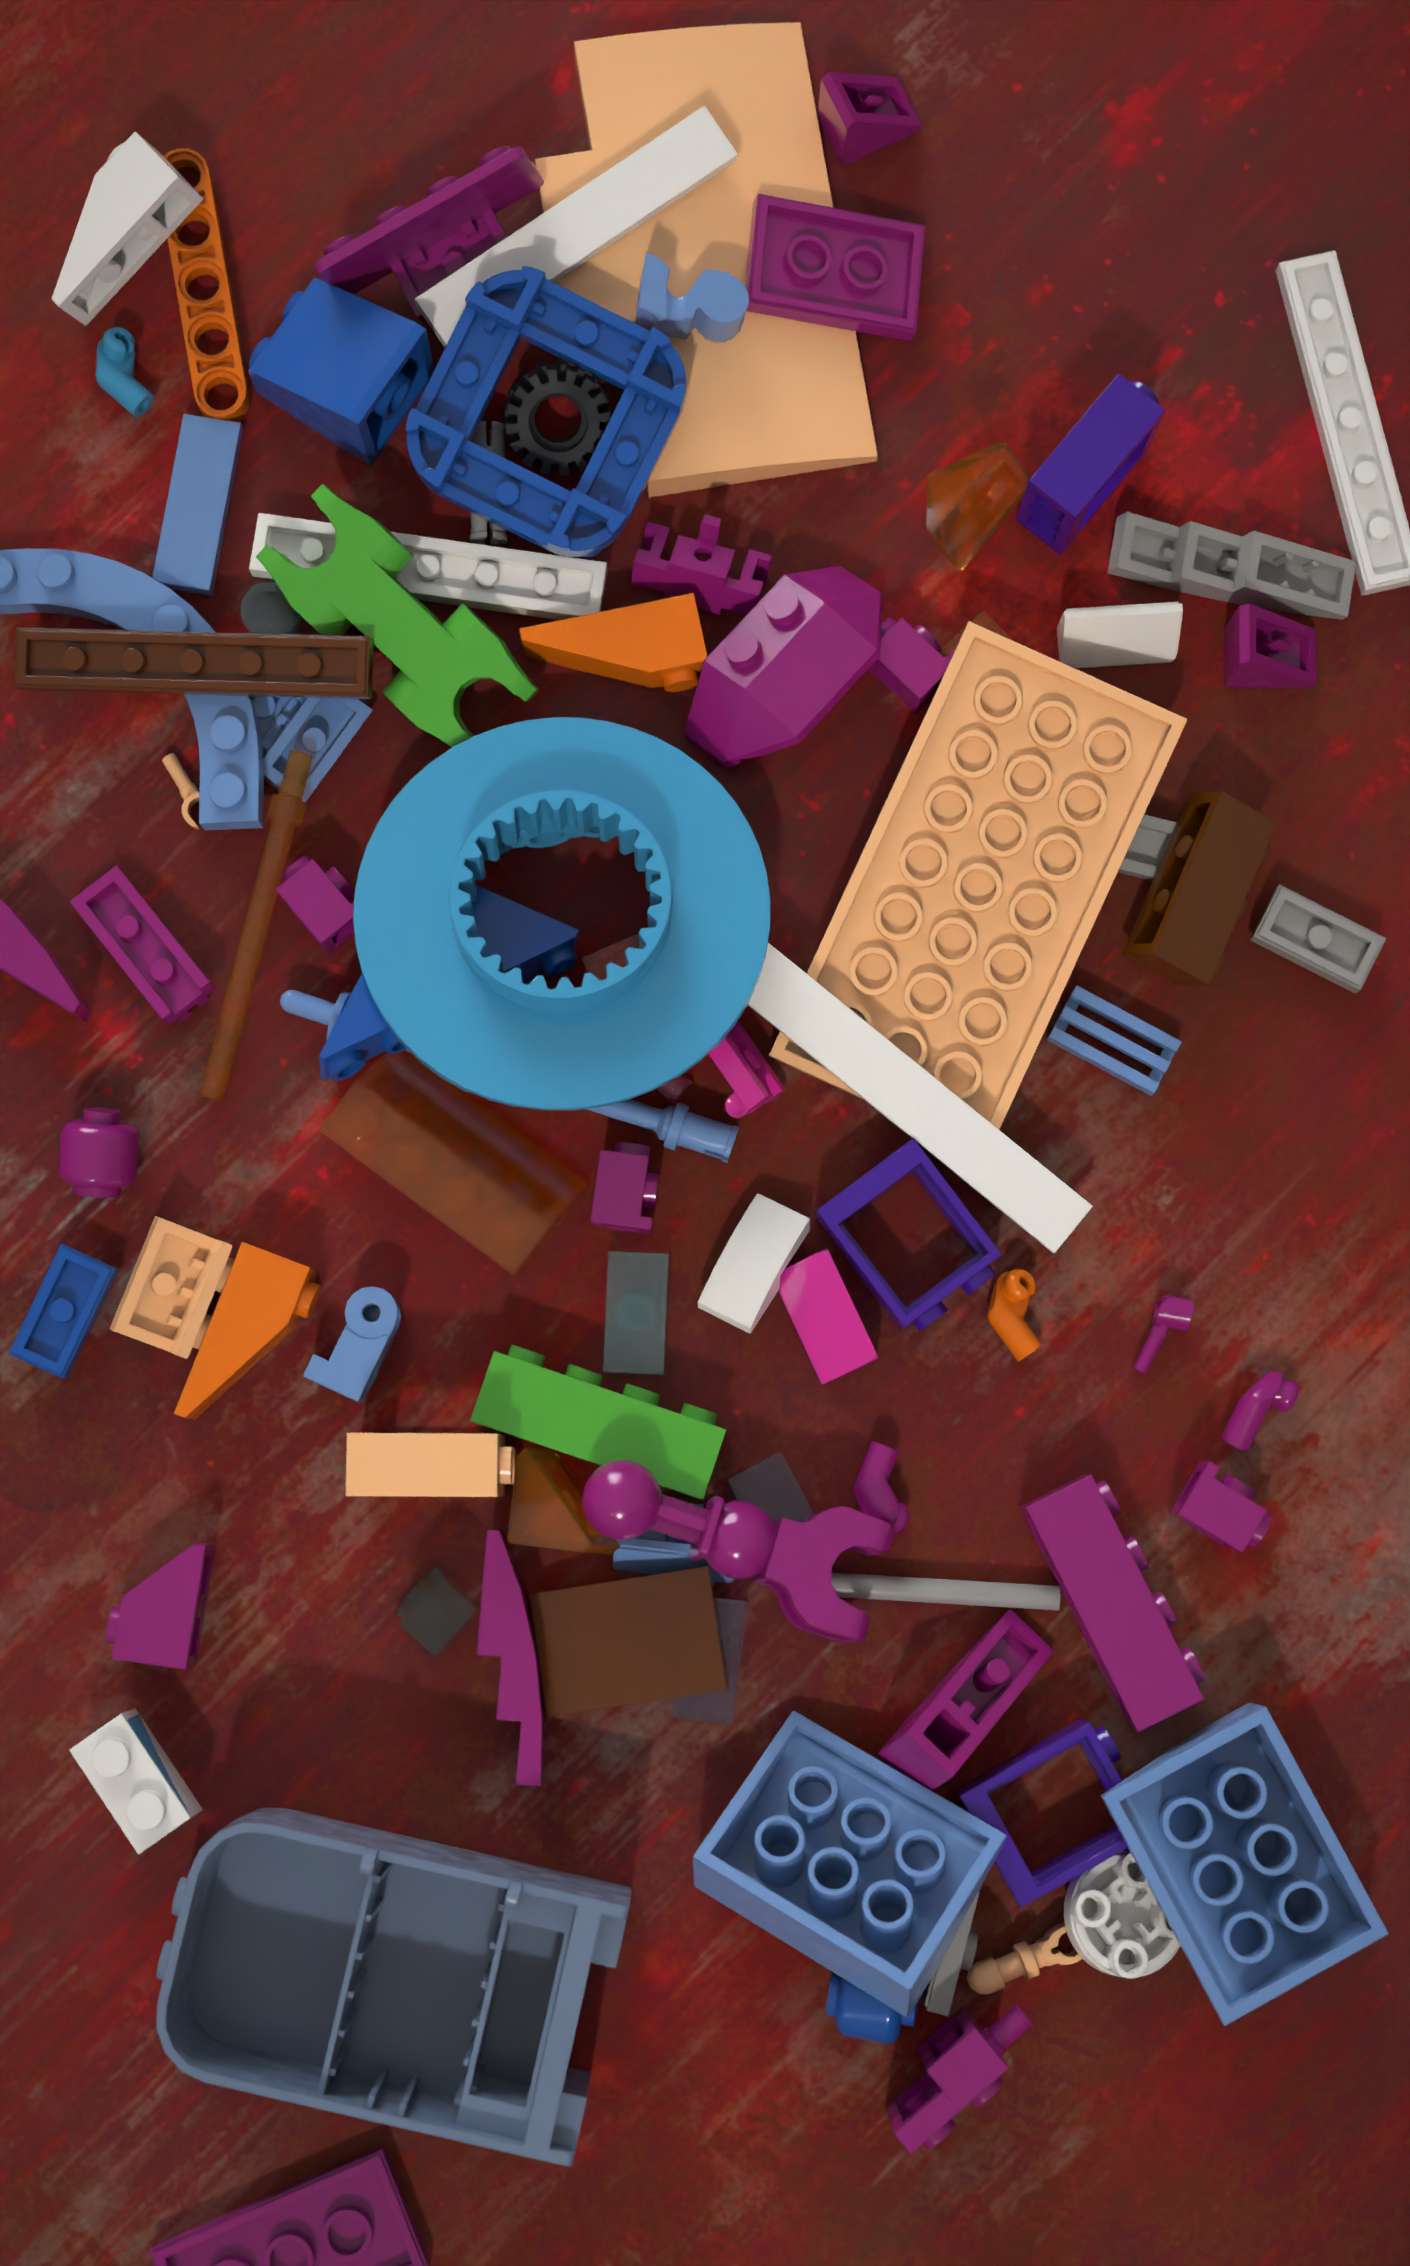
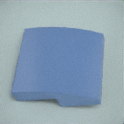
[250,696,373,805]

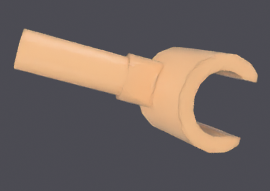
[162,753,199,829]

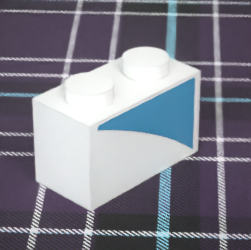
[69,1708,203,1855]

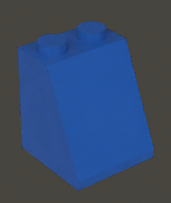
[248,277,435,467]

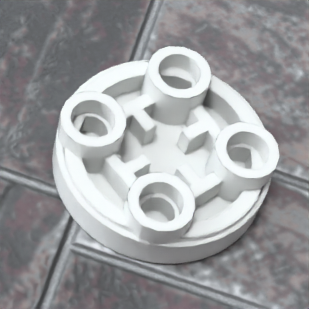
[1064,1849,1180,1979]

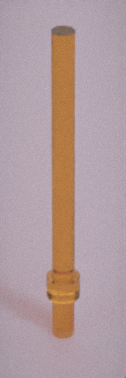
[200,750,313,1101]

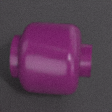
[58,1108,140,1198]

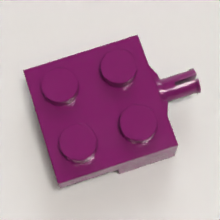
[886,2004,1033,2154]

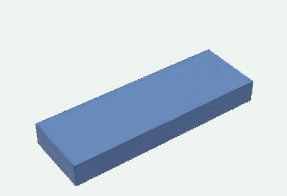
[152,414,244,596]

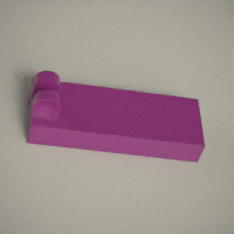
[70,865,215,1026]

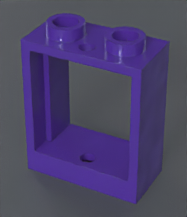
[1016,373,1165,556]
[814,1138,1002,1332]
[954,1718,1128,1908]

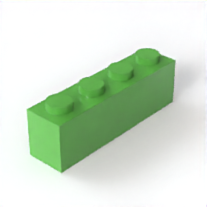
[470,1345,726,1500]

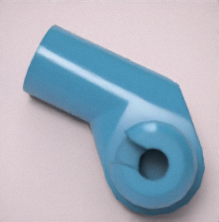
[95,327,154,418]

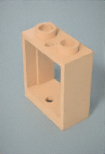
[346,1433,517,1497]

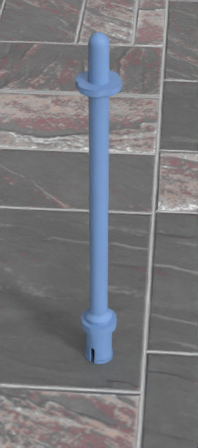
[280,990,739,1163]

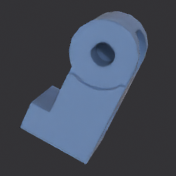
[303,1286,402,1404]

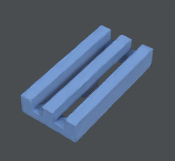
[1046,985,1182,1096]

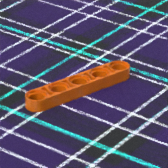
[164,149,250,422]

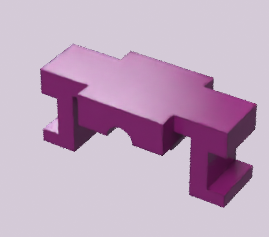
[631,514,772,615]

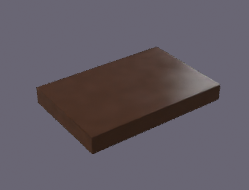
[529,1566,730,1717]

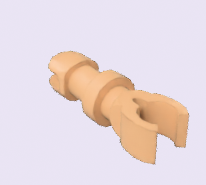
[967,1922,1082,1995]

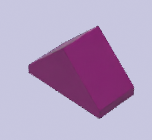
[817,72,922,167]
[1224,603,1316,688]

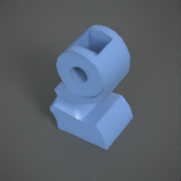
[635,252,749,342]

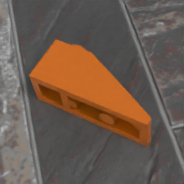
[519,593,708,692]
[174,1242,321,1419]

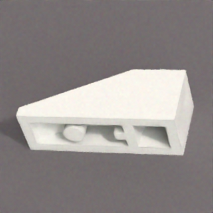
[51,132,203,326]

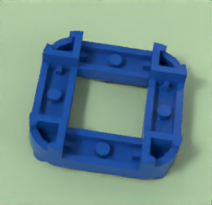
[405,266,686,557]

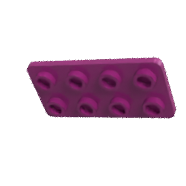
[314,146,544,322]

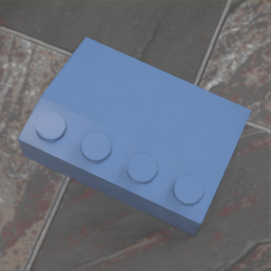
[1101,1702,1389,2026]
[693,1710,1007,2018]

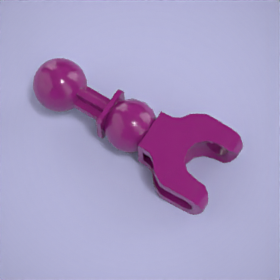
[582,1460,896,1643]

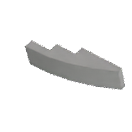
[1108,512,1357,620]

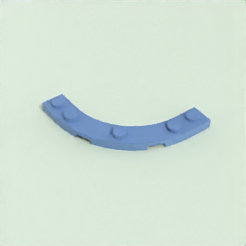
[0,549,264,830]

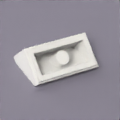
[1057,602,1183,668]

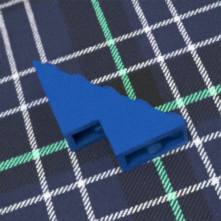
[319,885,579,1081]

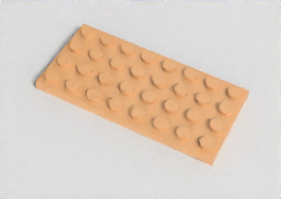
[769,621,1188,1130]

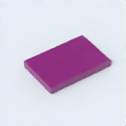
[745,193,925,341]

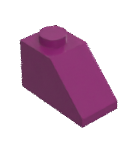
[106,1542,216,1670]

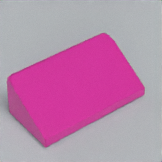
[778,1248,878,1385]

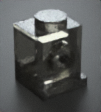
[395,1566,481,1657]

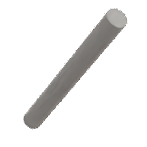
[831,1572,1061,1611]

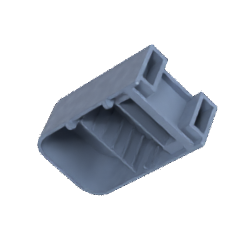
[156,1808,632,2167]

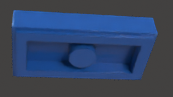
[8,1244,119,1380]

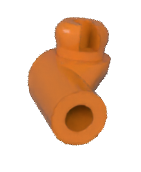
[987,1269,1042,1362]

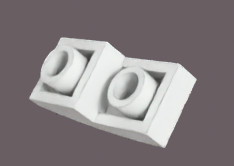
[698,1193,810,1334]

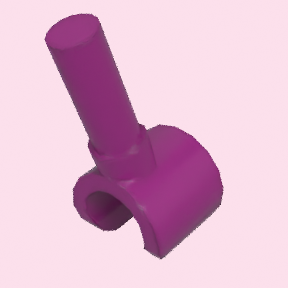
[1133,1295,1194,1374]

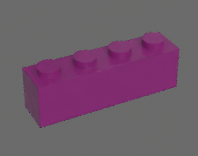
[1019,1475,1205,1732]

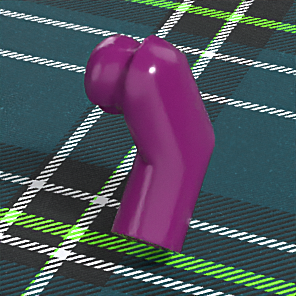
[1221,1372,1299,1451]
[853,1441,909,1533]

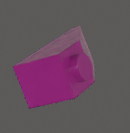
[877,1609,1054,1791]

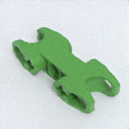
[256,484,539,747]

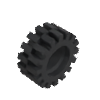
[504,359,611,476]

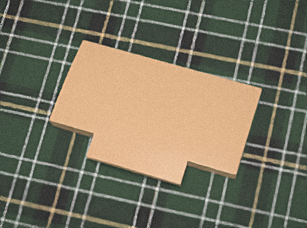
[535,22,878,497]

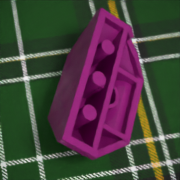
[683,566,884,769]

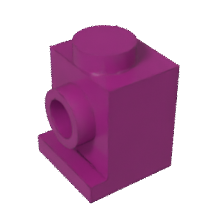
[869,617,955,714]
[276,856,355,954]
[590,1142,659,1235]
[1169,1461,1273,1553]

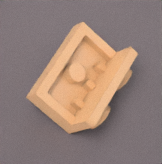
[110,1216,235,1359]

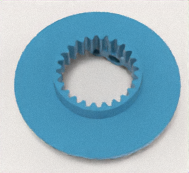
[353,717,770,1110]

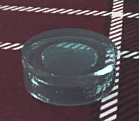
[240,581,301,634]

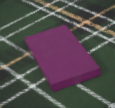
[149,2145,431,2266]

